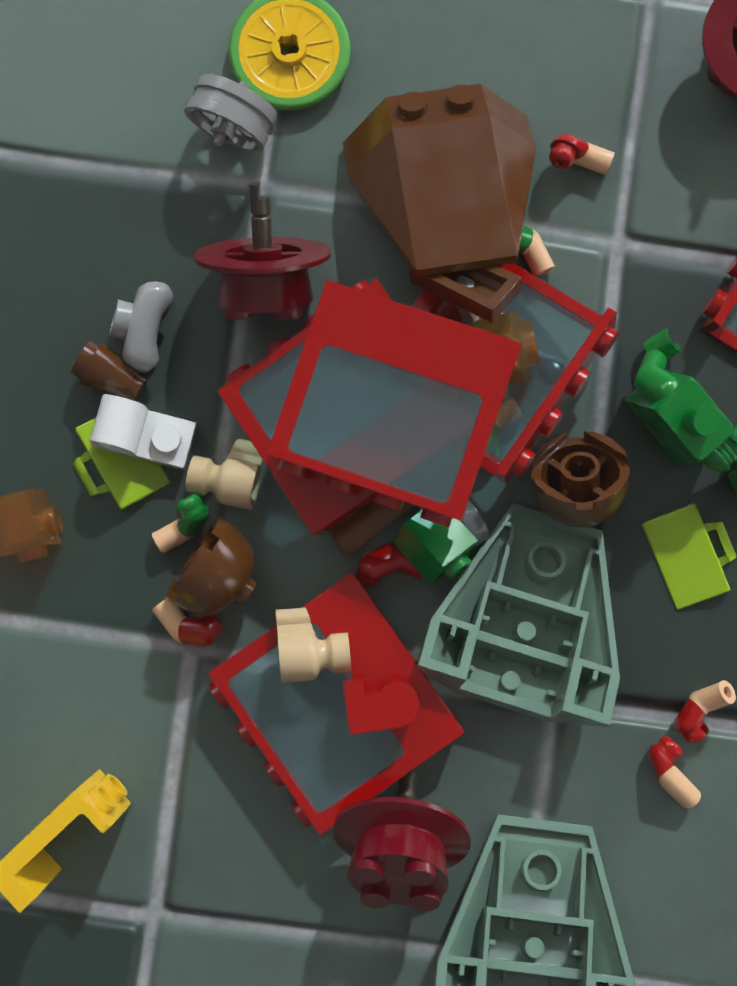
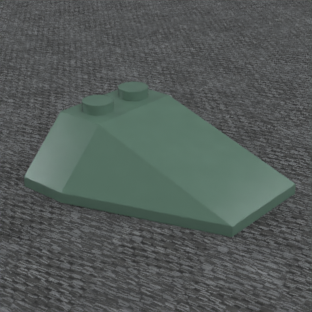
[417,503,620,727]
[435,814,636,986]

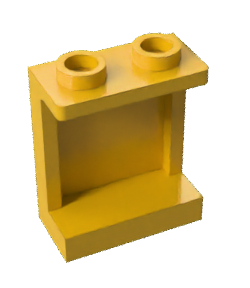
[0,769,131,913]

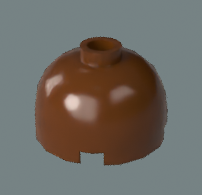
[531,431,630,528]
[165,516,257,616]

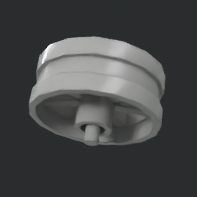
[184,74,277,152]

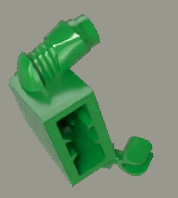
[624,328,737,472]

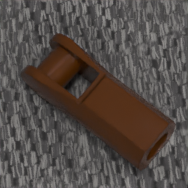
[330,488,411,556]

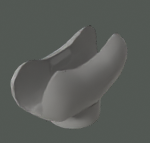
[109,281,173,373]

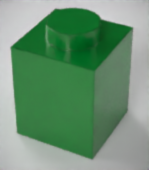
[394,498,478,586]

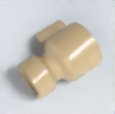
[185,439,264,511]
[276,607,351,683]

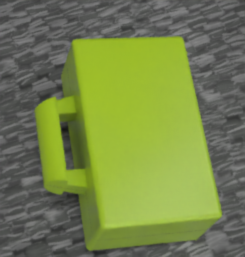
[72,418,170,511]
[642,503,737,610]

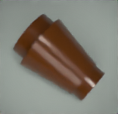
[71,341,147,401]

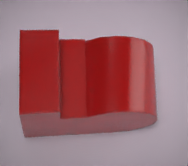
[343,676,419,735]

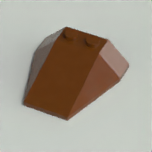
[343,83,536,277]

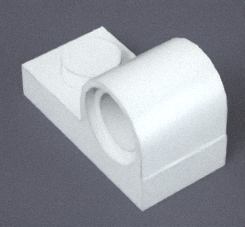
[89,394,197,470]

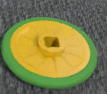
[229,0,350,111]

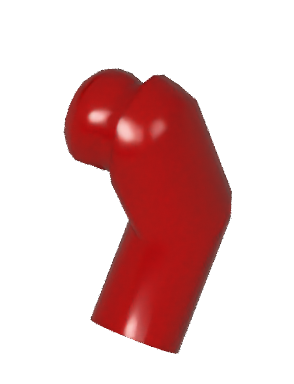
[357,544,422,587]

